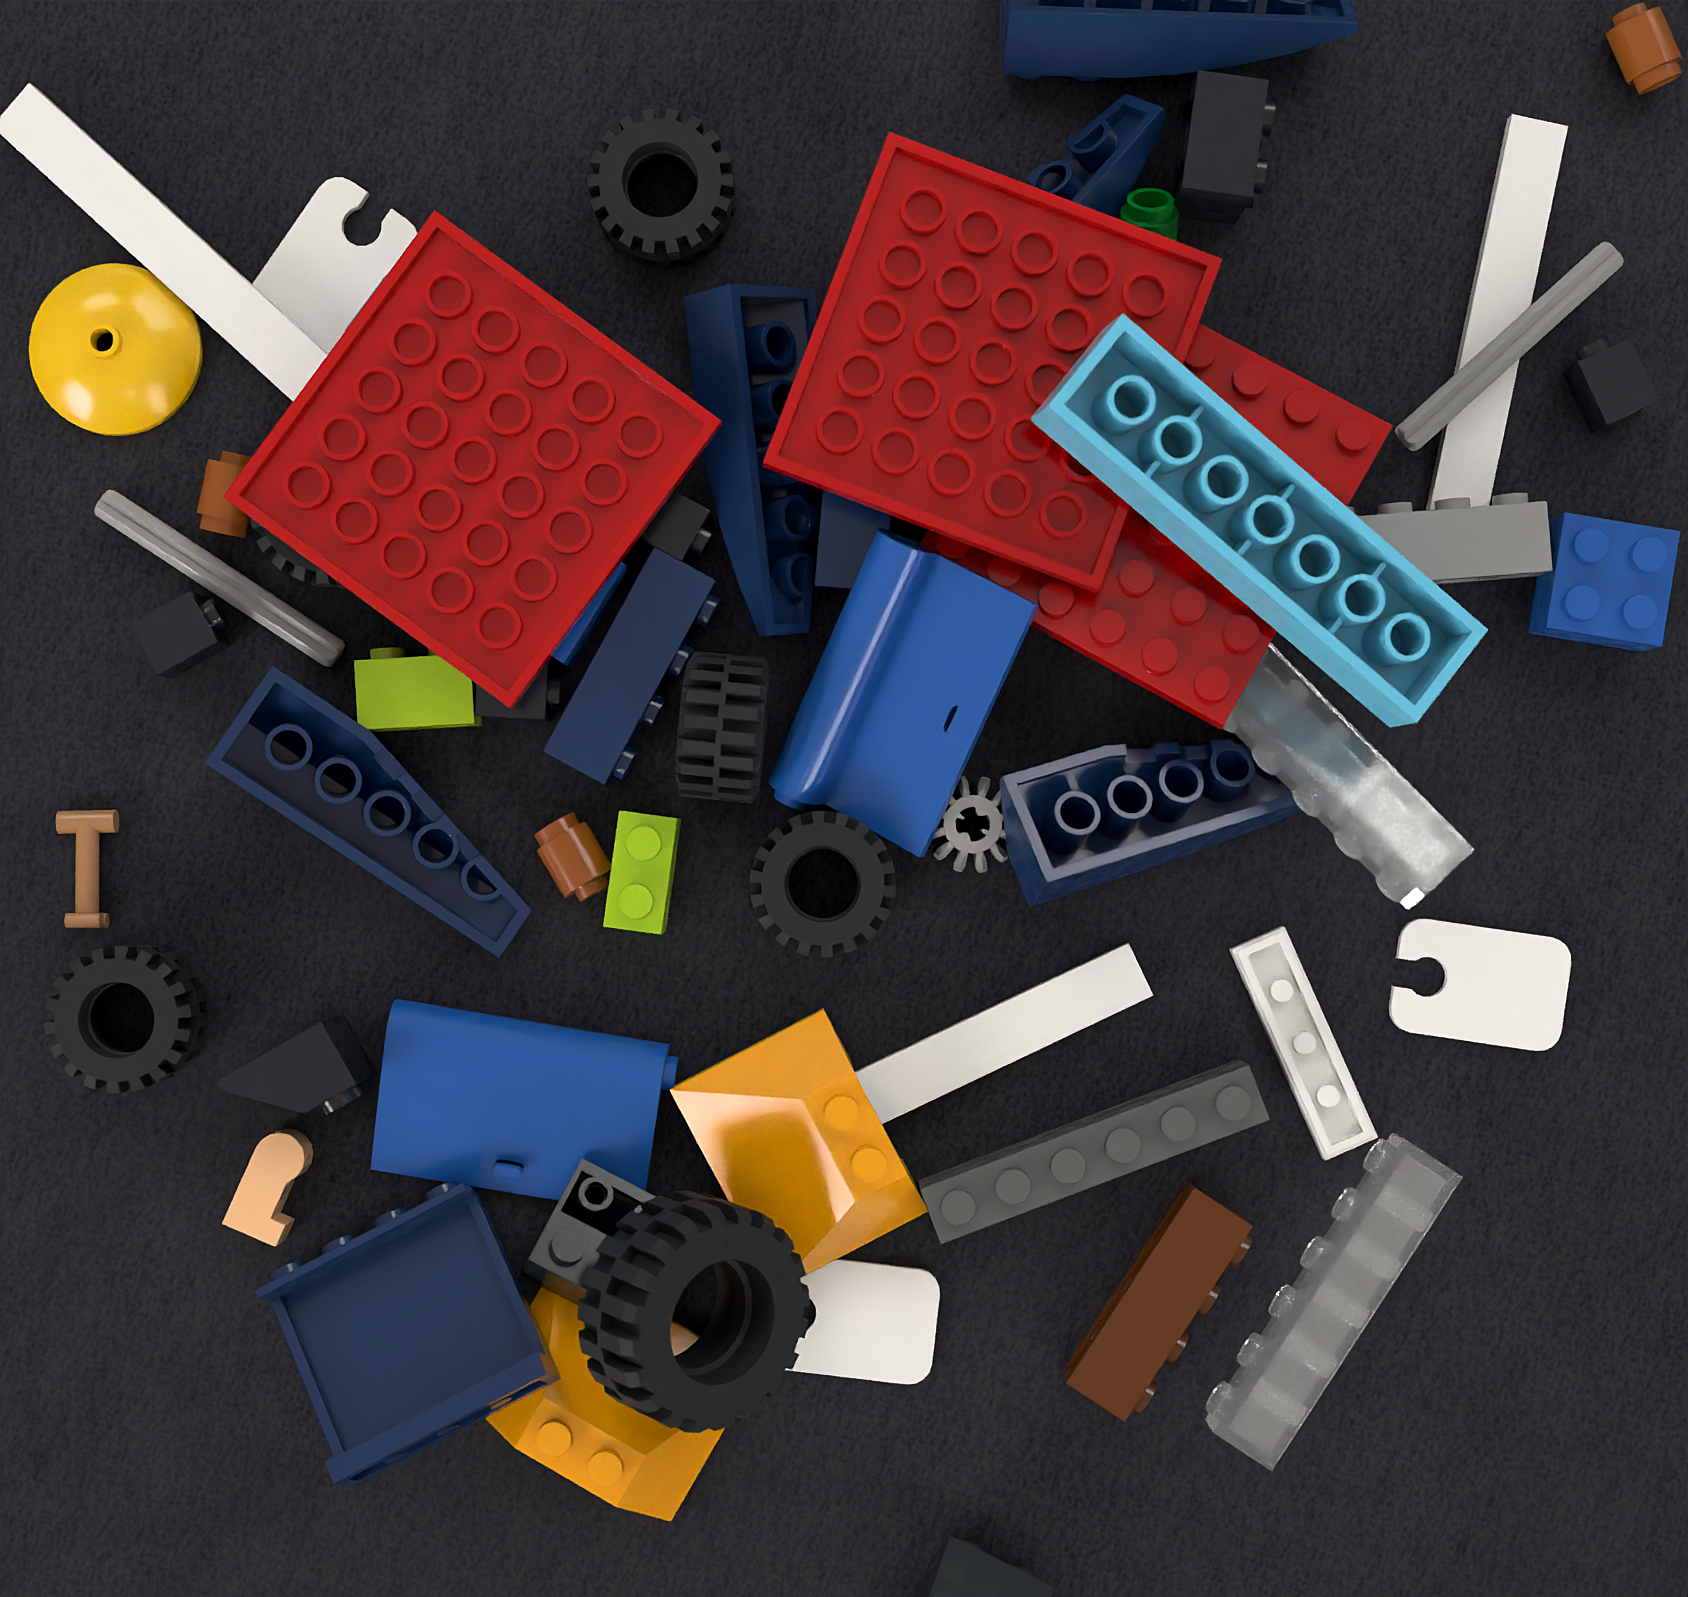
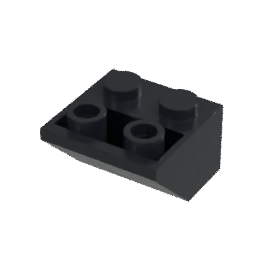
[520,1158,656,1305]

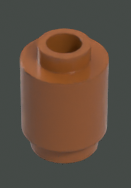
[1605,2,1683,95]
[196,450,252,538]
[534,812,612,902]

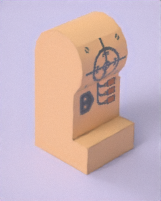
[222,1129,313,1247]

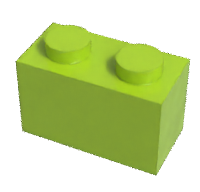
[354,648,482,732]
[603,811,681,934]

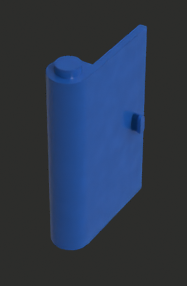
[767,528,1039,858]
[370,999,679,1201]

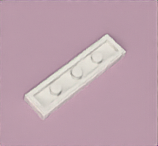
[1229,926,1378,1161]

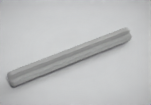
[1395,242,1624,451]
[94,490,345,667]

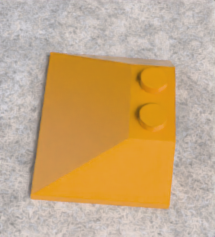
[669,1008,928,1275]
[485,1287,725,1521]

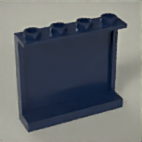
[255,1182,561,1487]

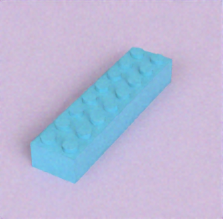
[1030,313,1488,727]

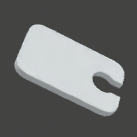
[252,177,417,354]
[1389,919,1571,1051]
[785,1259,940,1384]

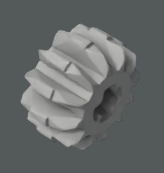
[933,776,1008,873]

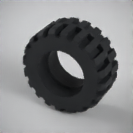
[577,1191,810,1433]

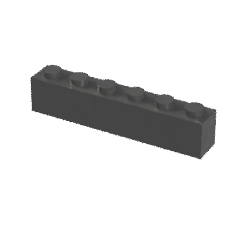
[918,1059,1270,1244]

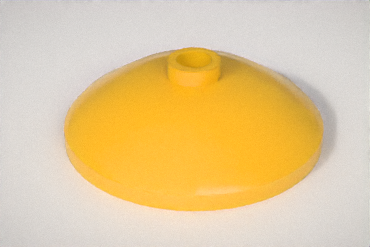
[29,263,203,436]

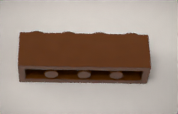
[1061,1180,1253,1422]

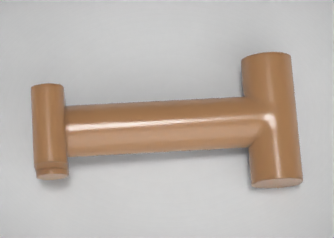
[56,810,119,929]

